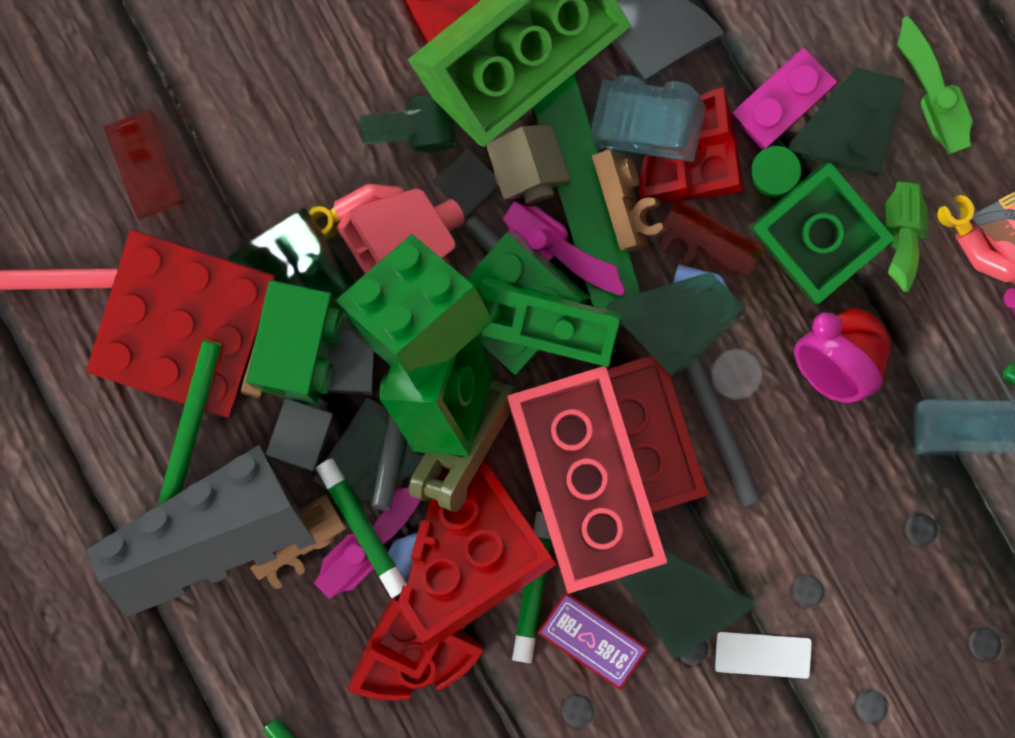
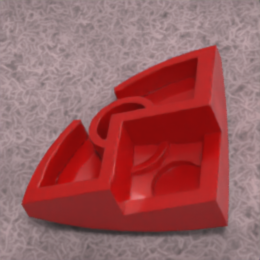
[639,87,745,202]
[348,595,484,701]

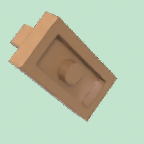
[592,149,668,252]
[248,494,346,589]

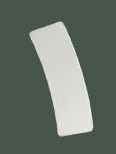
[715,632,812,679]

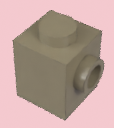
[486,125,570,205]

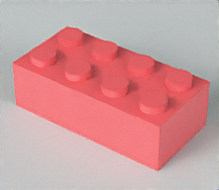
[507,366,667,594]

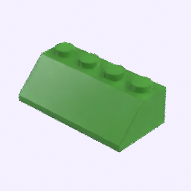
[408,0,632,147]

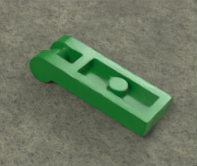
[479,279,622,367]

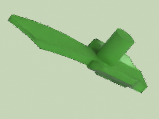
[897,16,973,155]
[885,181,928,292]

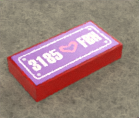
[537,592,648,690]

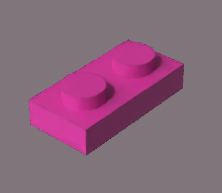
[731,47,837,150]

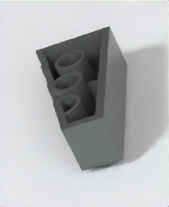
[86,445,316,617]

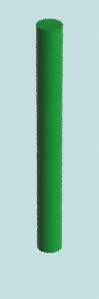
[157,339,222,506]

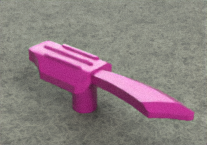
[502,201,626,295]
[314,488,421,600]

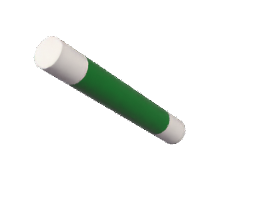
[315,458,407,598]
[512,512,551,663]

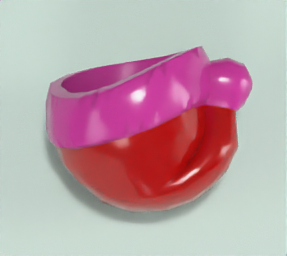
[794,308,891,403]

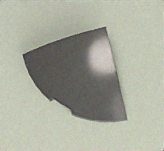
[612,0,725,84]

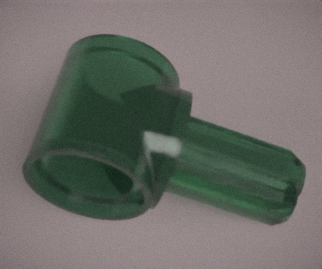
[359,94,457,152]

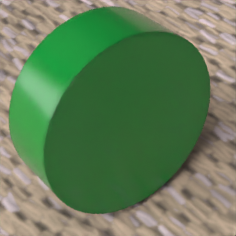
[750,146,801,198]

